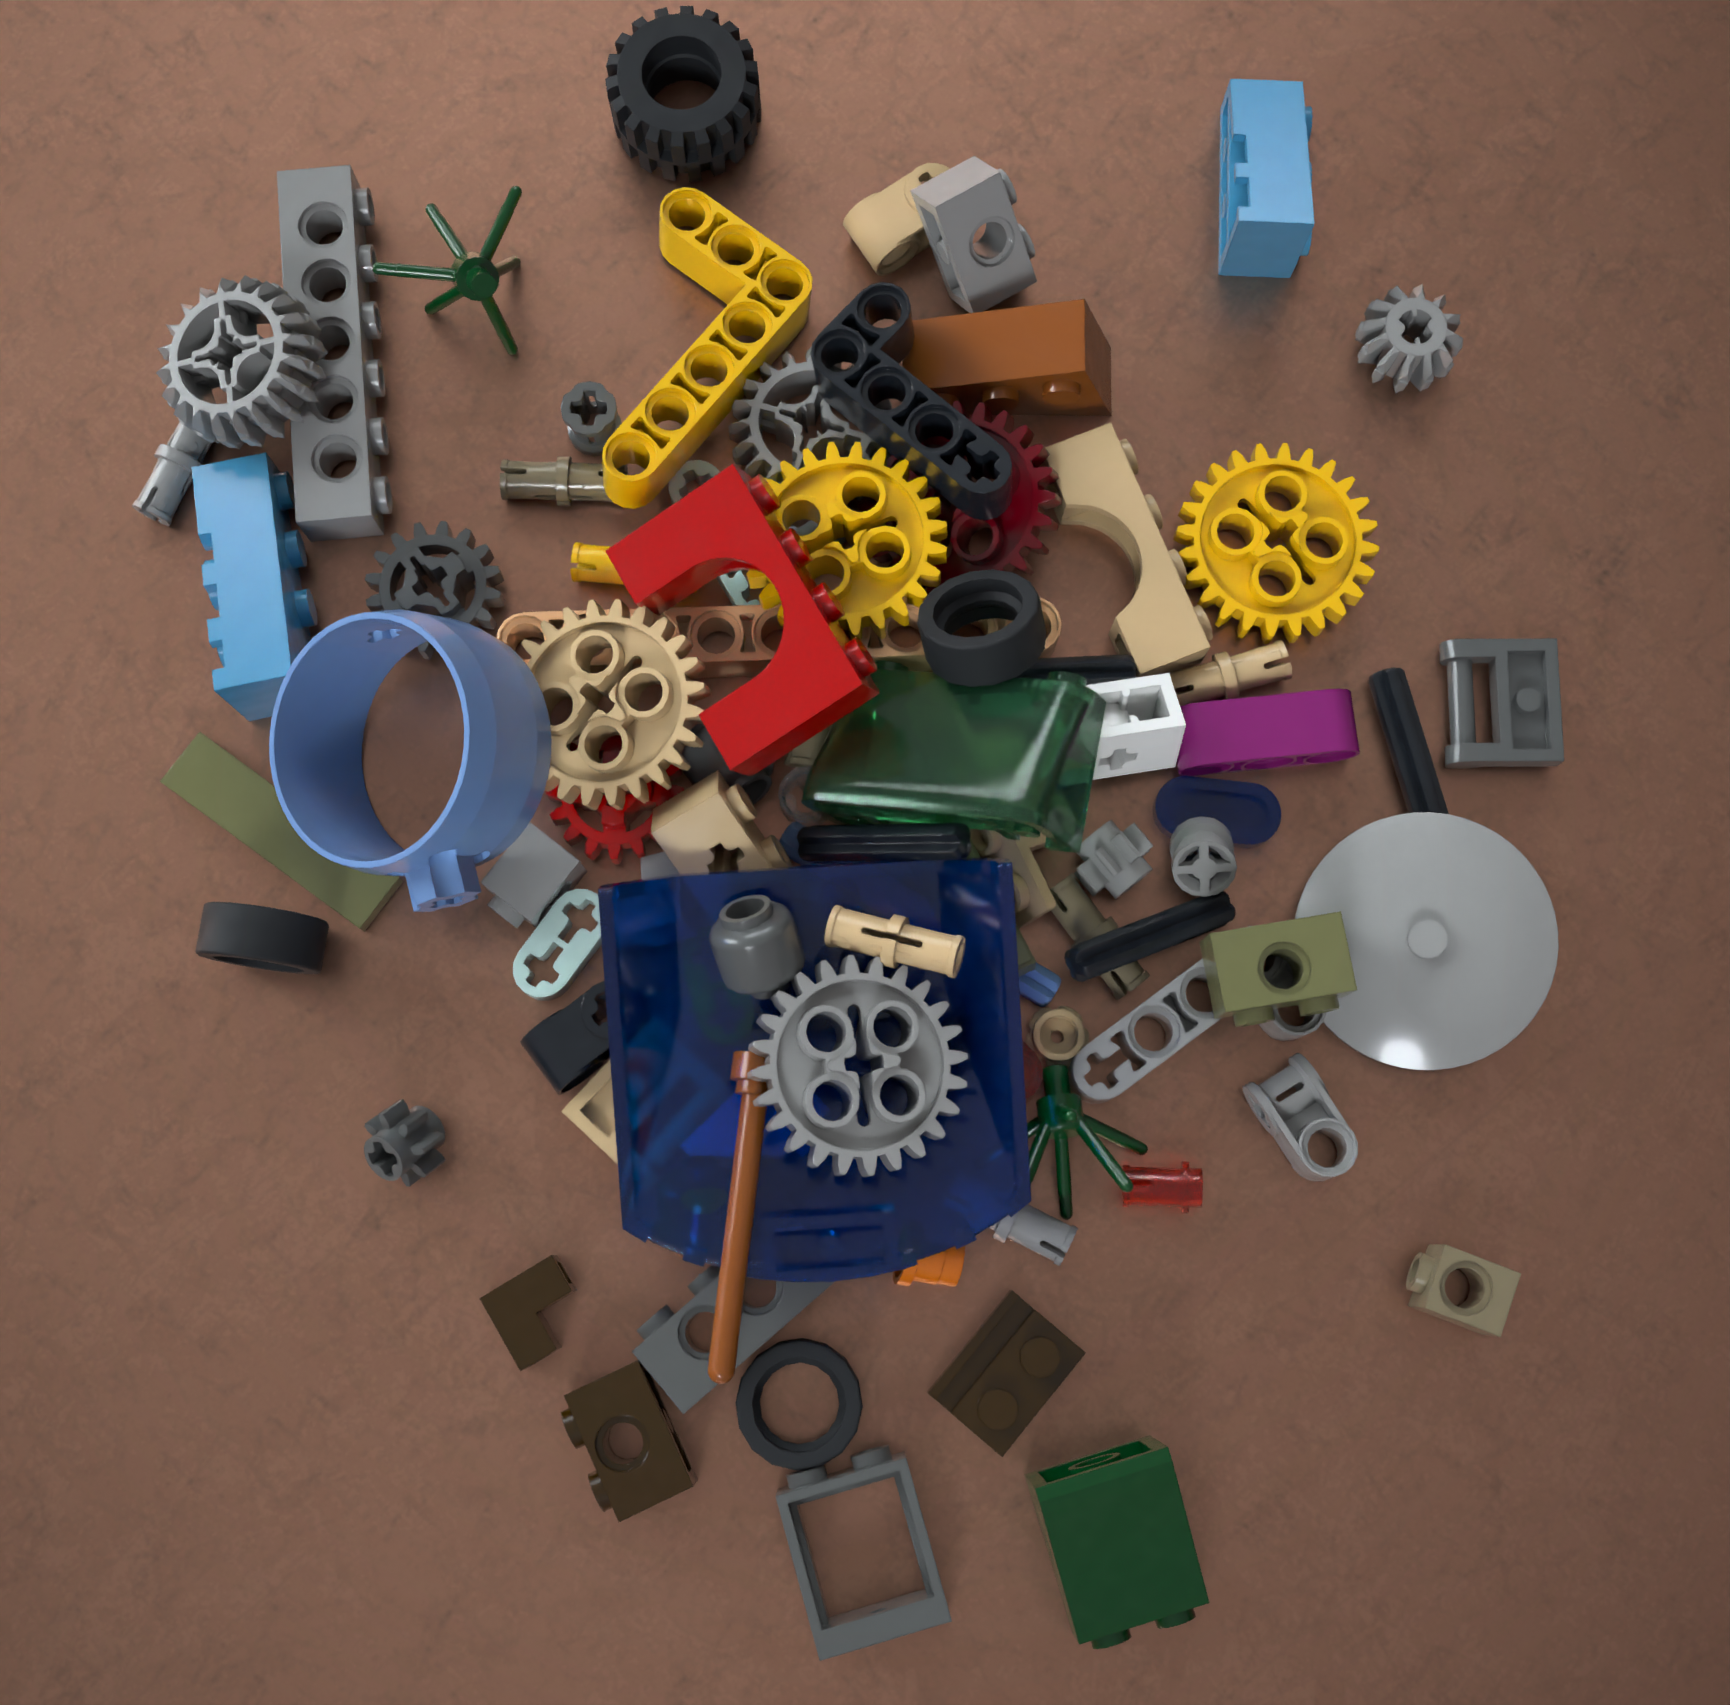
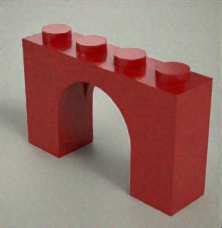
[605,464,880,777]

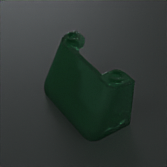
[801,660,1106,853]

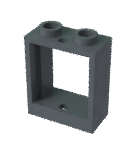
[775,1445,952,1661]

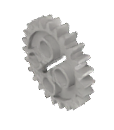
[747,955,968,1177]

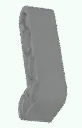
[1068,926,1327,1104]

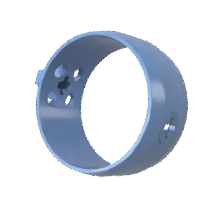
[269,609,552,912]

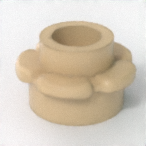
[1026,1006,1089,1067]

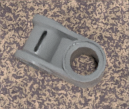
[1242,1053,1358,1182]

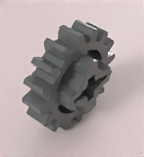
[365,521,505,659]

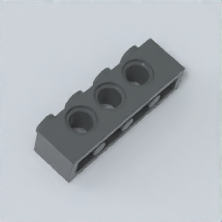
[632,1174,888,1414]

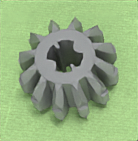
[1355,284,1464,394]

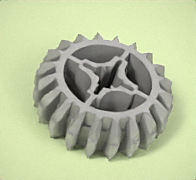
[156,275,328,450]
[729,347,892,501]

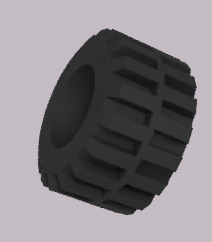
[605,6,761,182]

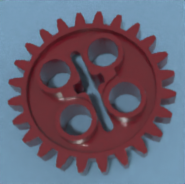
[859,401,1062,594]

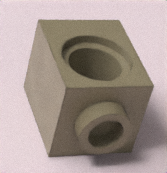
[1406,1244,1521,1337]

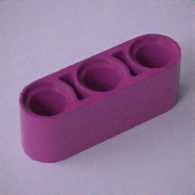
[1177,688,1360,776]

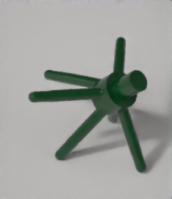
[372,186,522,355]
[973,1065,1148,1220]

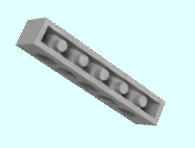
[277,165,393,542]

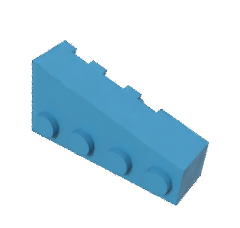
[191,452,318,721]

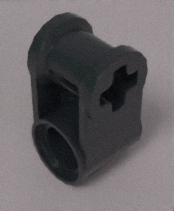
[520,980,648,1095]

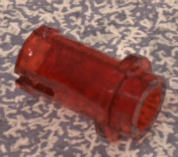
[1122,1161,1203,1214]

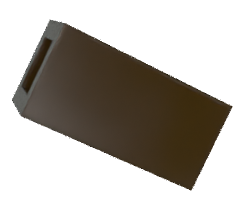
[479,1255,577,1371]

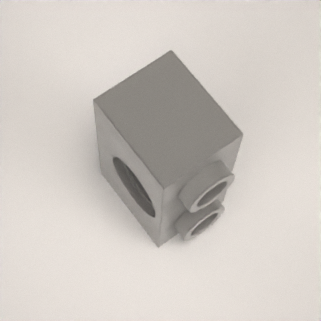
[910,156,1037,313]

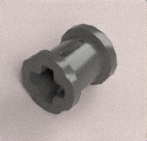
[561,381,622,456]

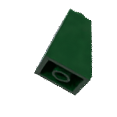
[1024,1435,1209,1649]

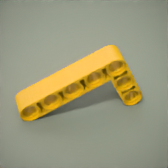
[602,187,813,509]

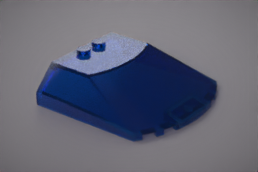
[598,858,1031,1282]

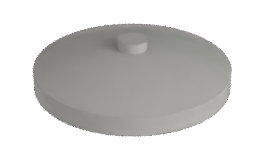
[1295,812,1559,1070]

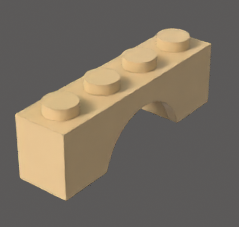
[1039,422,1213,678]

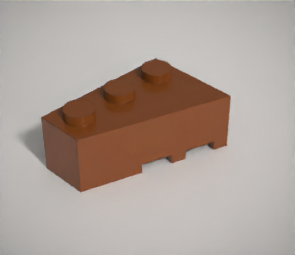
[902,299,1112,416]

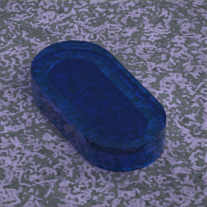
[1152,776,1281,848]

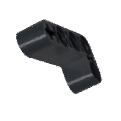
[810,282,1013,520]

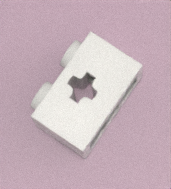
[1038,673,1186,786]

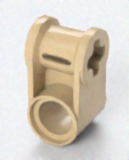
[843,163,950,276]

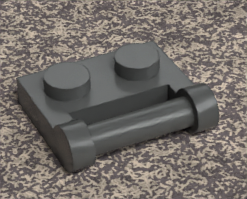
[1439,638,1564,769]

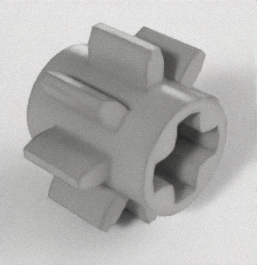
[1074,820,1154,900]

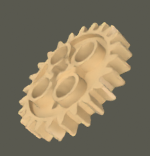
[522,599,712,810]

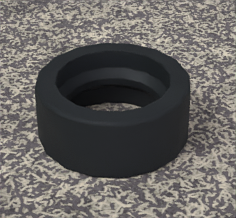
[917,569,1046,687]
[195,902,329,974]
[735,1338,863,1471]

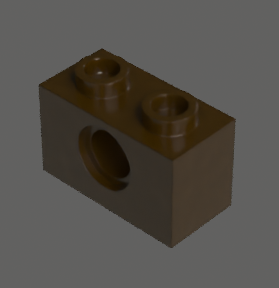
[561,1360,698,1522]

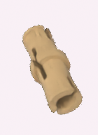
[1170,640,1293,706]
[824,905,966,978]

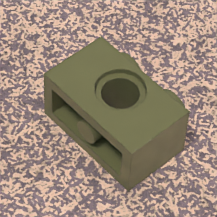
[1199,911,1357,1027]

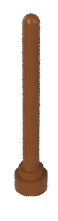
[708,1051,768,1384]

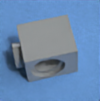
[481,822,587,929]

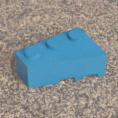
[1218,79,1315,278]

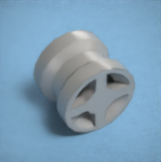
[1169,816,1237,897]

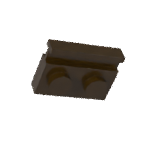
[927,1290,1086,1457]

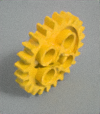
[746,441,947,641]
[1173,443,1379,644]

